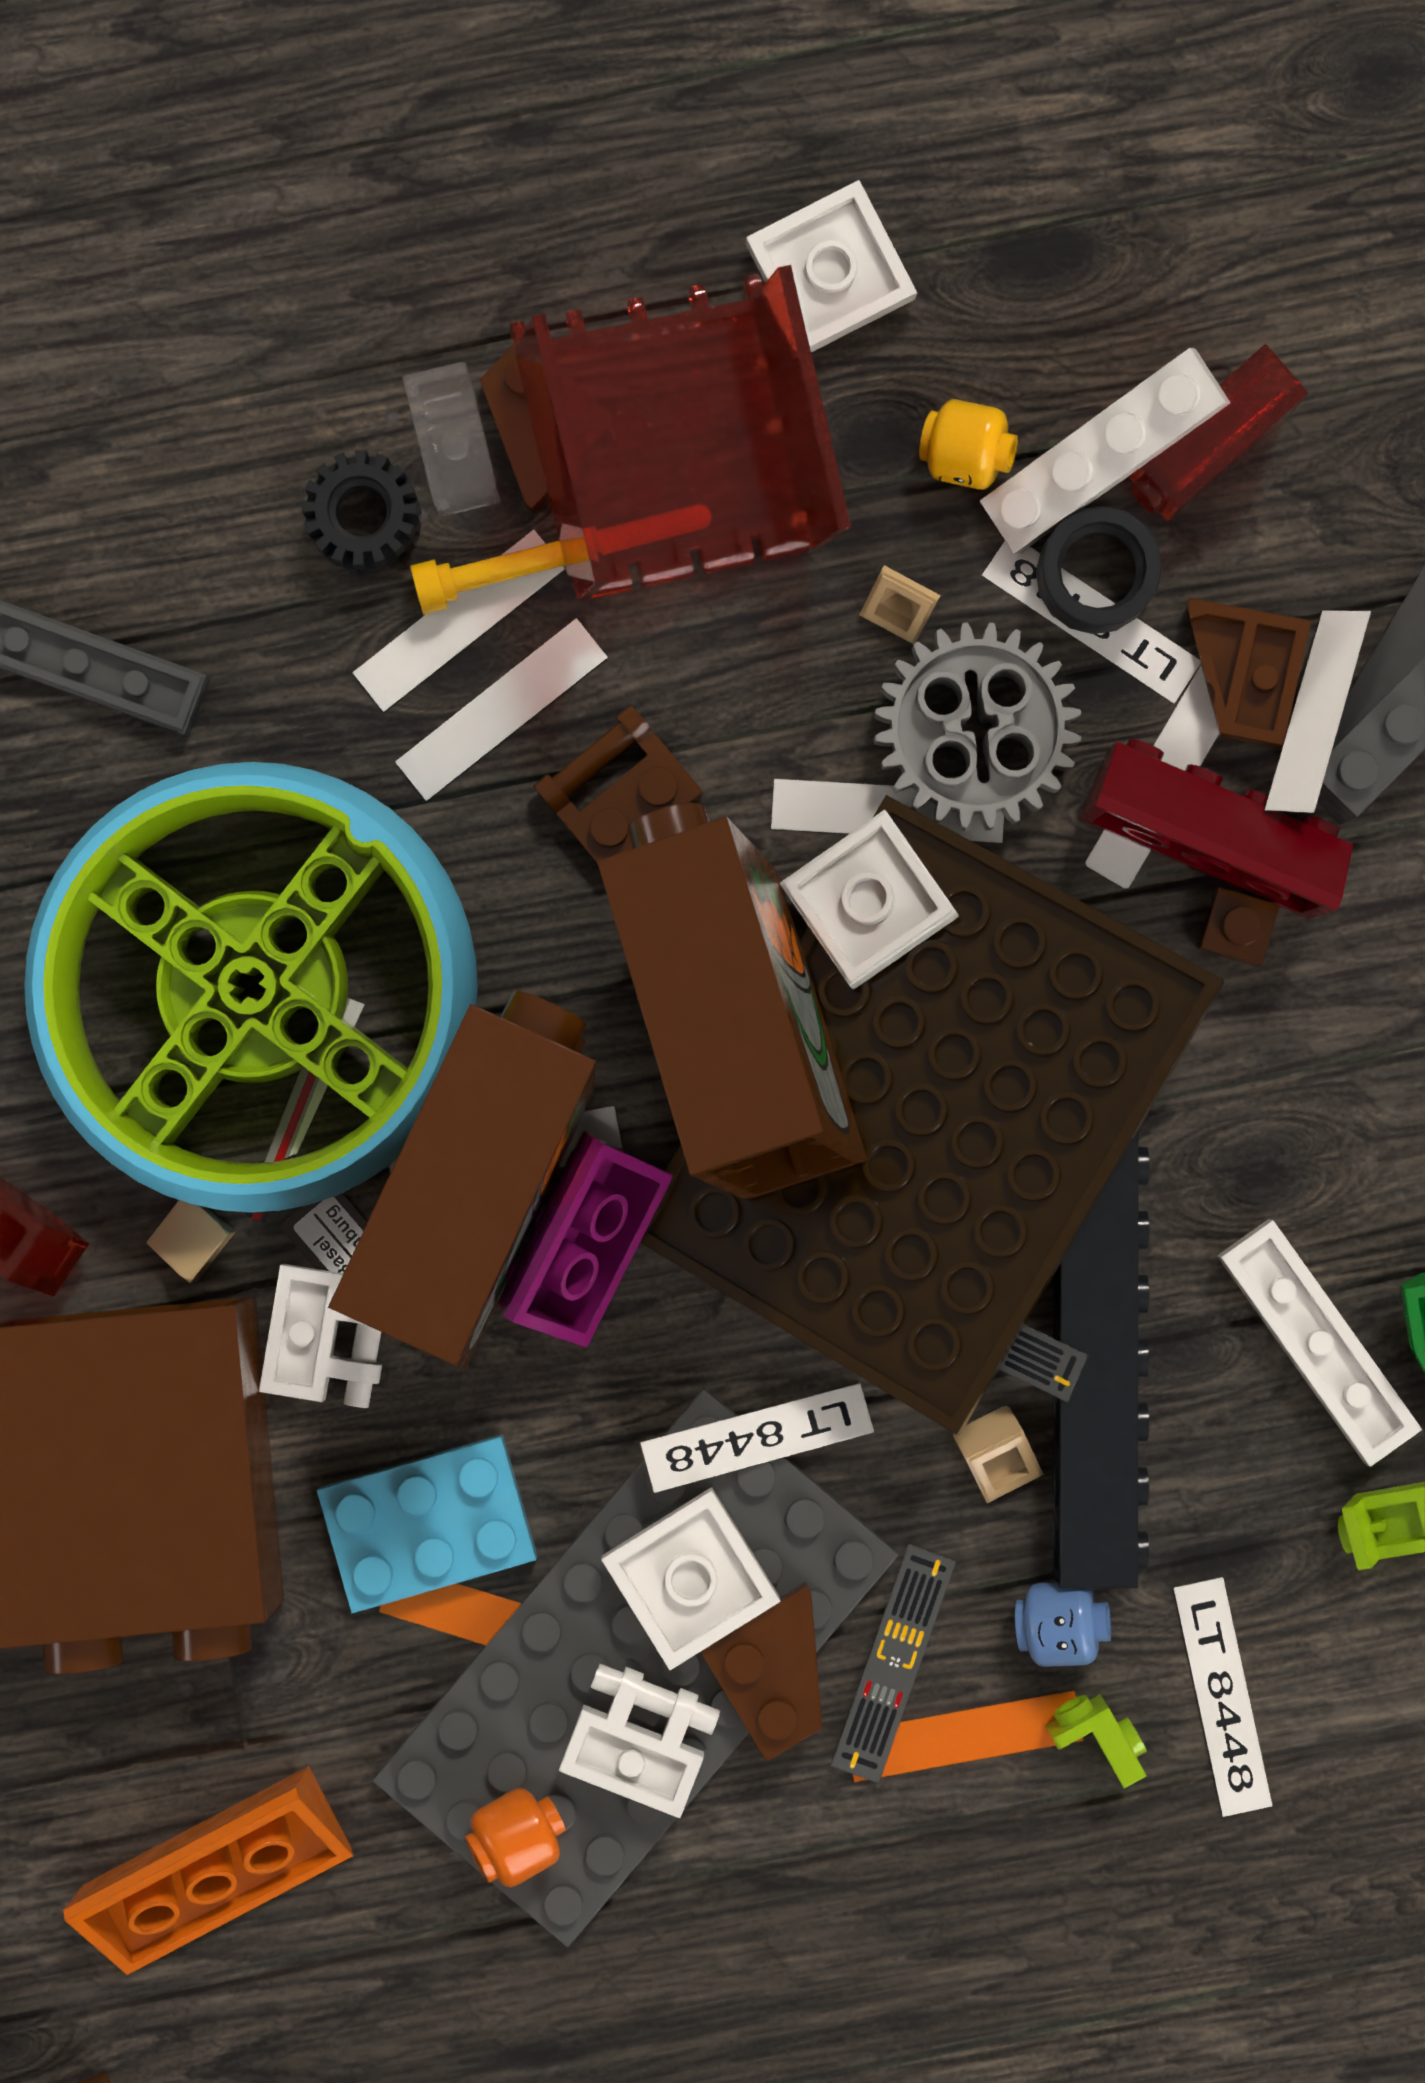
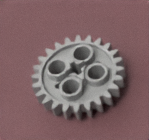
[873,622,1081,831]

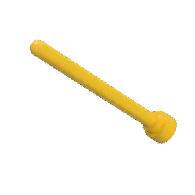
[410,505,711,615]

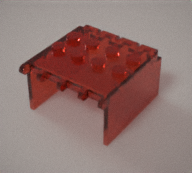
[510,265,851,601]

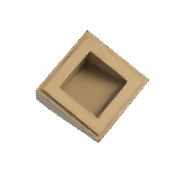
[146,1200,236,1284]
[953,1406,1044,1503]

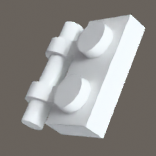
[259,1264,382,1408]
[559,1663,720,1818]

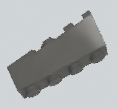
[1317,563,1425,824]

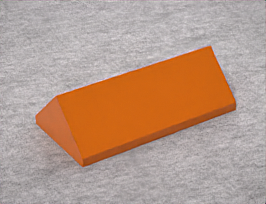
[63,1766,353,1975]

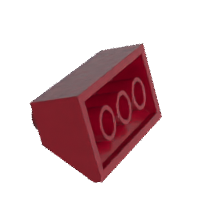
[1078,739,1353,919]

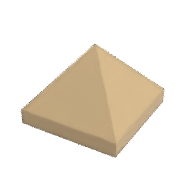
[859,565,941,644]

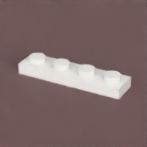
[980,348,1231,554]
[1217,1219,1422,1467]

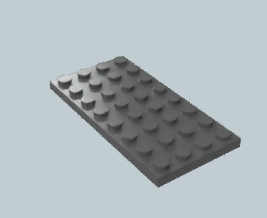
[373,1387,899,1948]

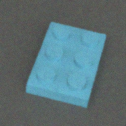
[317,1434,538,1613]

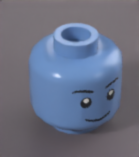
[1015,1582,1111,1667]

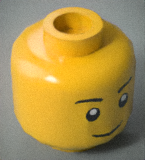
[919,399,1018,490]

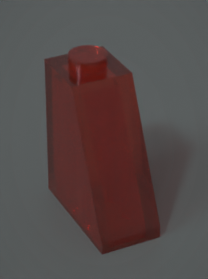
[1128,344,1308,522]

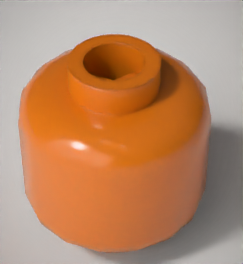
[464,1787,566,1888]

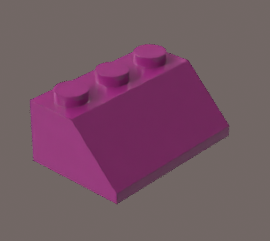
[497,1131,674,1348]

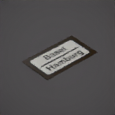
[279,1193,367,1273]

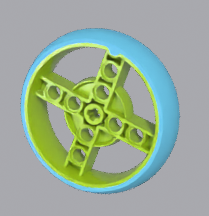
[24,762,478,1212]

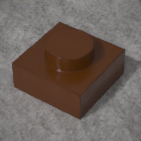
[1197,887,1280,967]

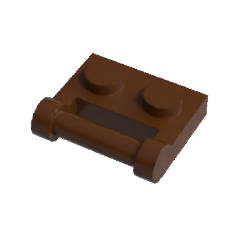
[533,705,703,864]

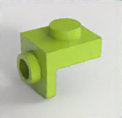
[1338,1482,1425,1570]
[1045,1694,1147,1789]

